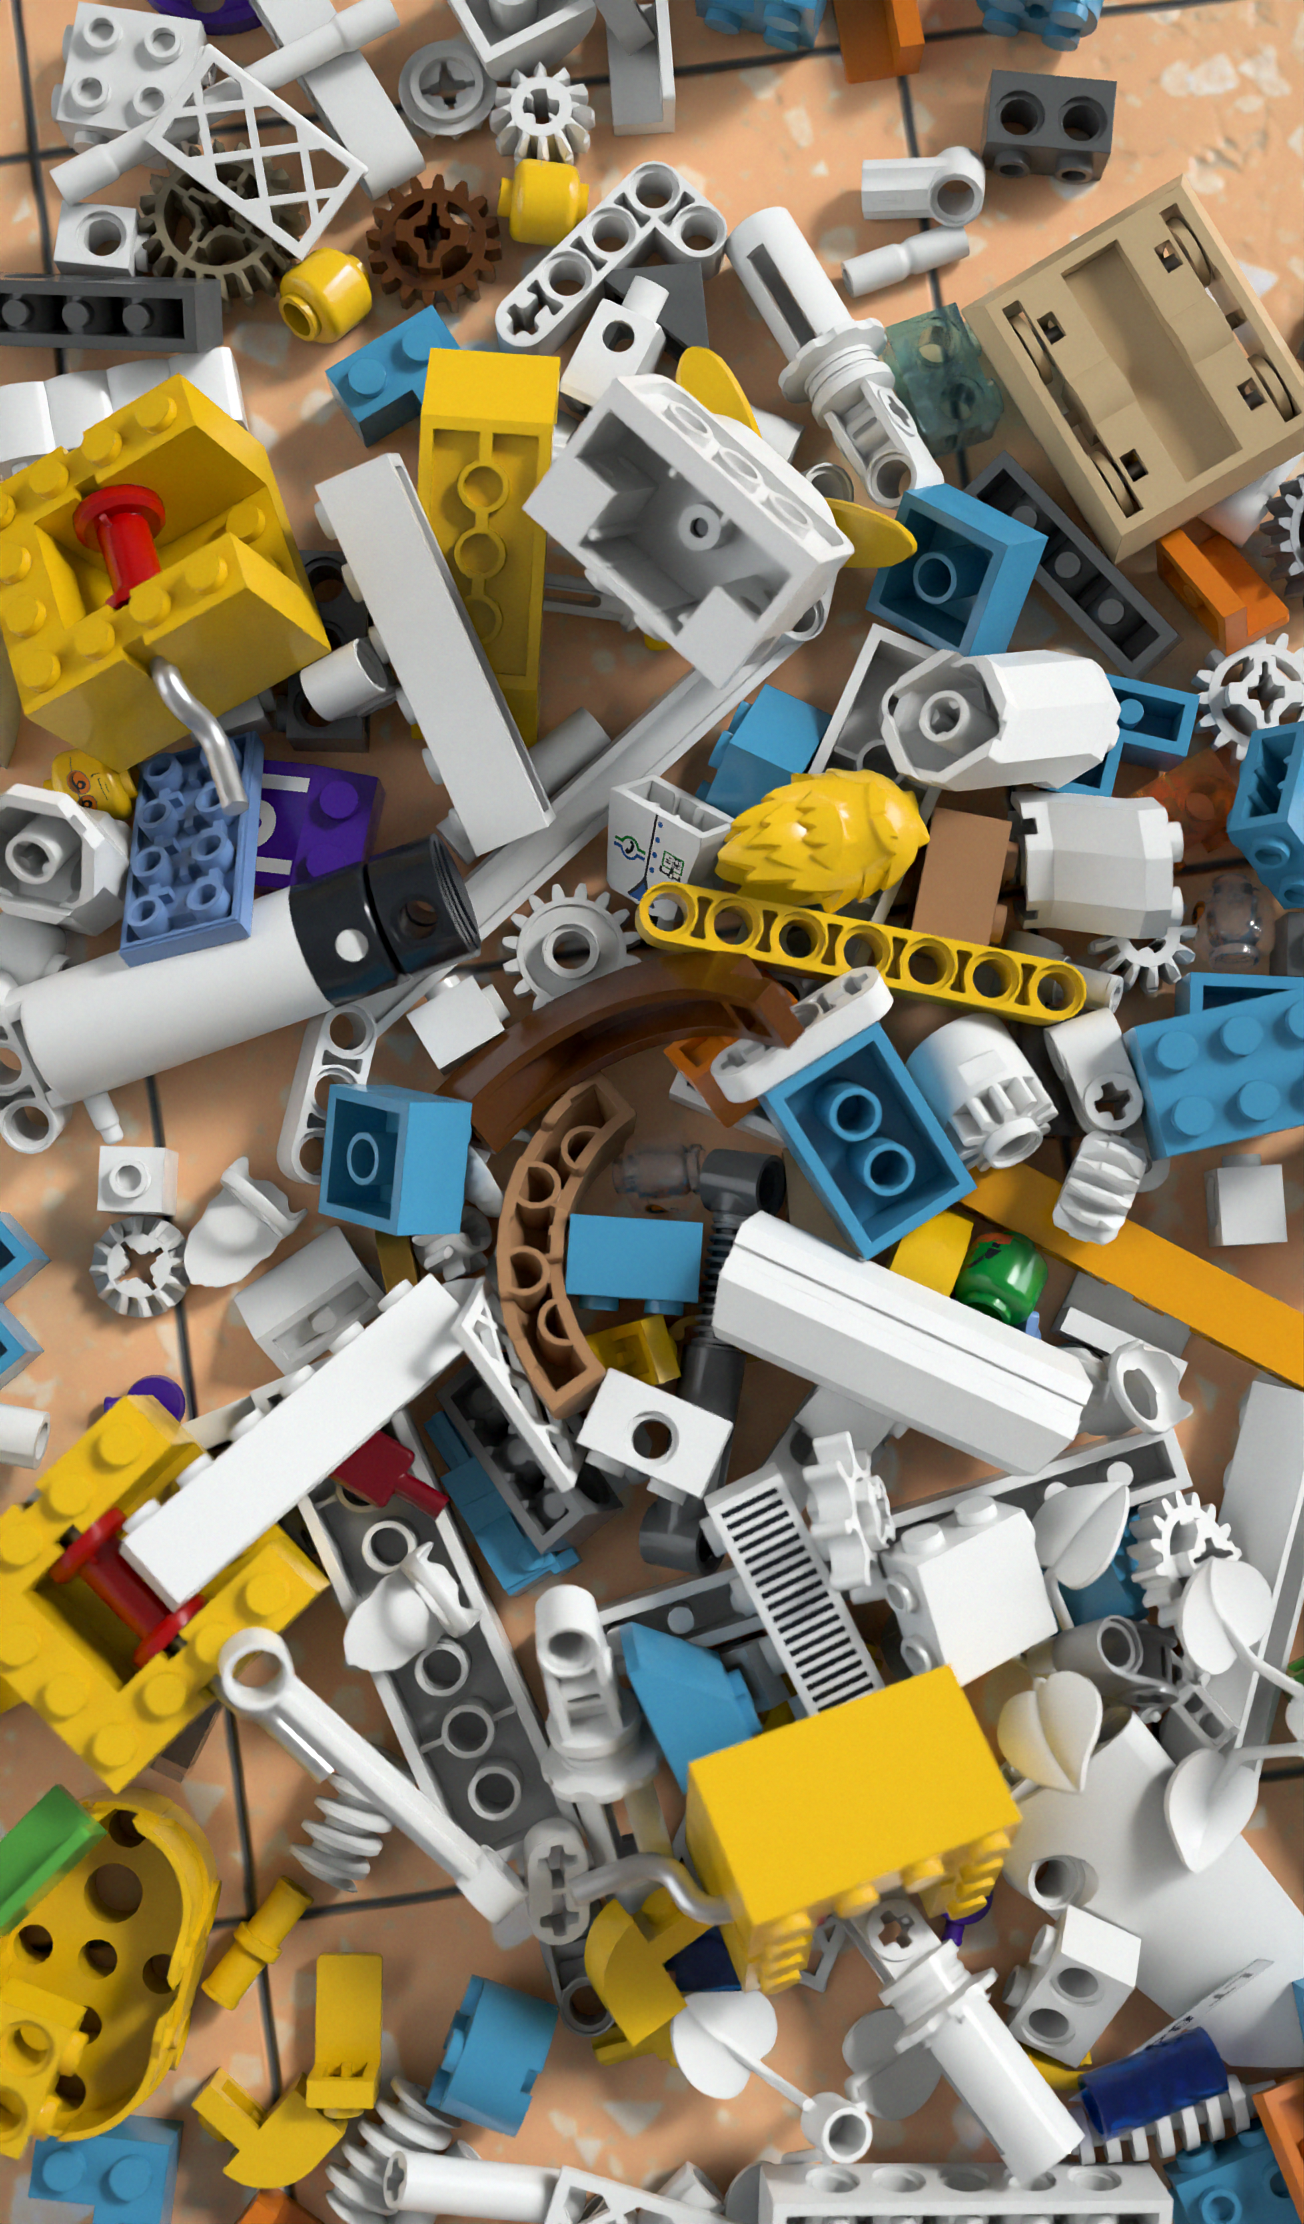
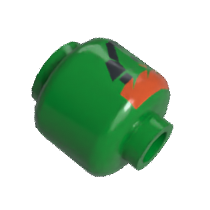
[953,1231,1049,1326]

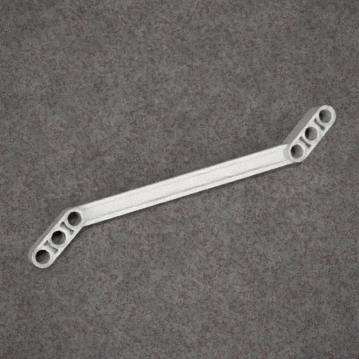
[276,462,854,1185]

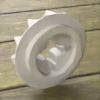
[398,40,497,141]
[89,1215,190,1318]

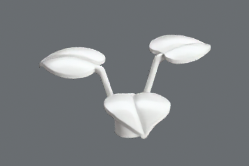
[879,1482,1130,1795]
[1164,1556,1304,1874]
[670,1982,942,2224]

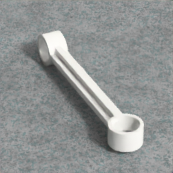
[219,1628,529,1925]

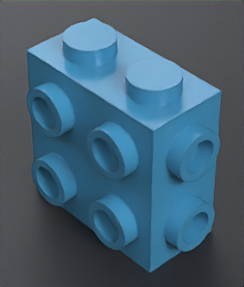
[1227,721,1304,910]
[1162,2117,1302,2224]

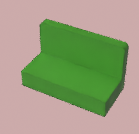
[0,1784,108,1937]

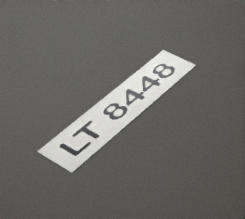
[1068,1959,1275,2102]

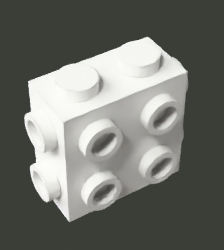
[51,1,217,169]
[878,1496,1058,1686]

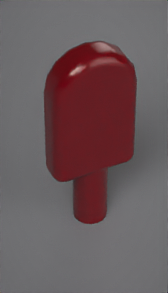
[327,1430,450,1521]

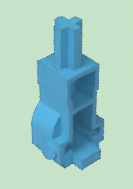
[423,1410,584,1597]

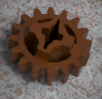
[366,174,502,314]

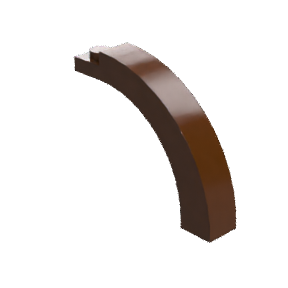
[433,951,805,1155]

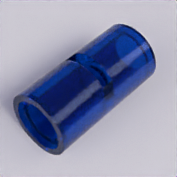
[1077,2026,1229,2142]

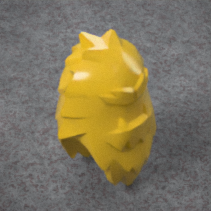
[714,768,930,914]

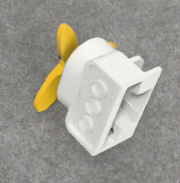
[522,346,917,690]

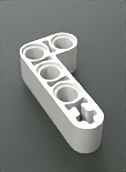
[495,161,728,356]

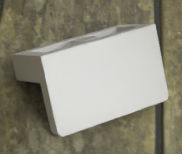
[605,0,675,137]
[234,1225,387,1376]
[1050,1271,1191,1385]

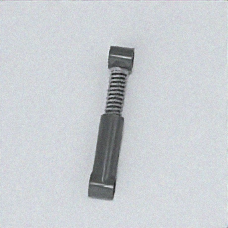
[639,1149,786,1576]

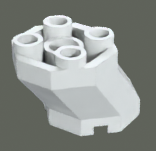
[880,649,1121,791]
[0,783,133,937]
[1007,790,1183,939]

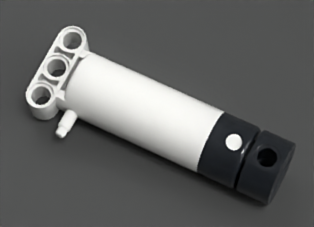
[0,833,481,1154]

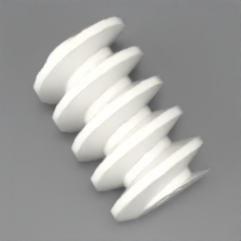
[288,1741,417,1893]
[325,2076,462,2224]

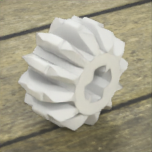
[489,61,595,168]
[1087,903,1198,995]
[1052,1130,1147,1246]

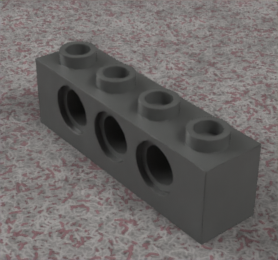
[0,272,224,353]
[962,450,1184,681]

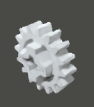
[1191,633,1304,767]
[1127,1490,1242,1638]

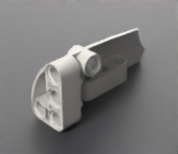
[999,1694,1304,2067]

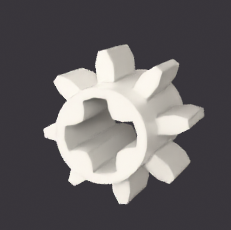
[412,1206,492,1282]

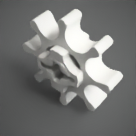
[803,1431,895,1605]

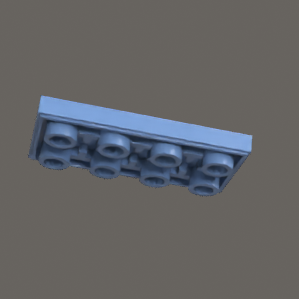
[119,731,265,968]

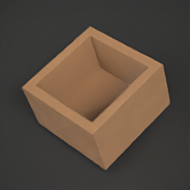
[903,807,1019,960]

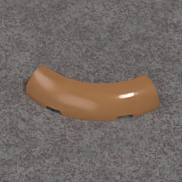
[496,1071,637,1420]

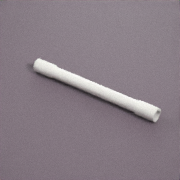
[49,0,401,206]

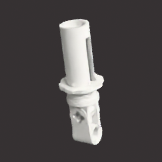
[725,207,944,511]
[535,1585,676,1913]
[830,1886,1085,2185]

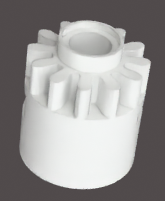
[905,1013,1058,1172]

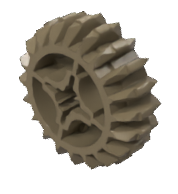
[137,138,307,315]

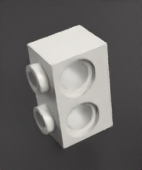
[1002,1904,1141,2068]

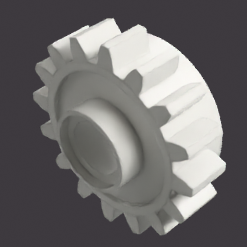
[502,883,641,1012]

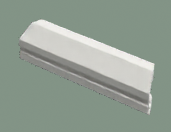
[712,1210,1093,1477]

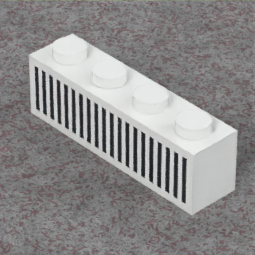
[699,1462,886,1721]

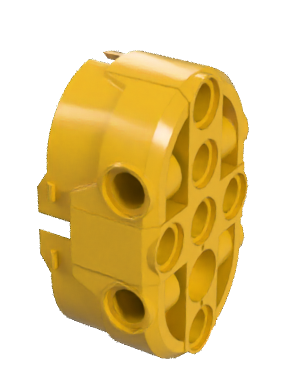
[0,1787,222,2142]

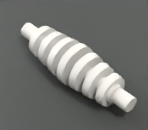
[1068,2074,1276,2165]

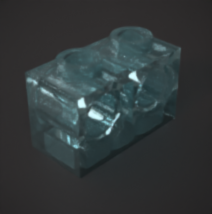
[881,302,1004,459]

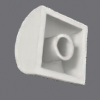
[447,0,596,82]

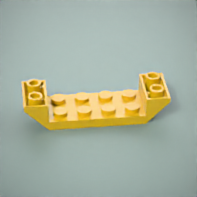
[411,348,561,747]

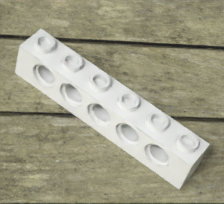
[757,2162,1173,2224]

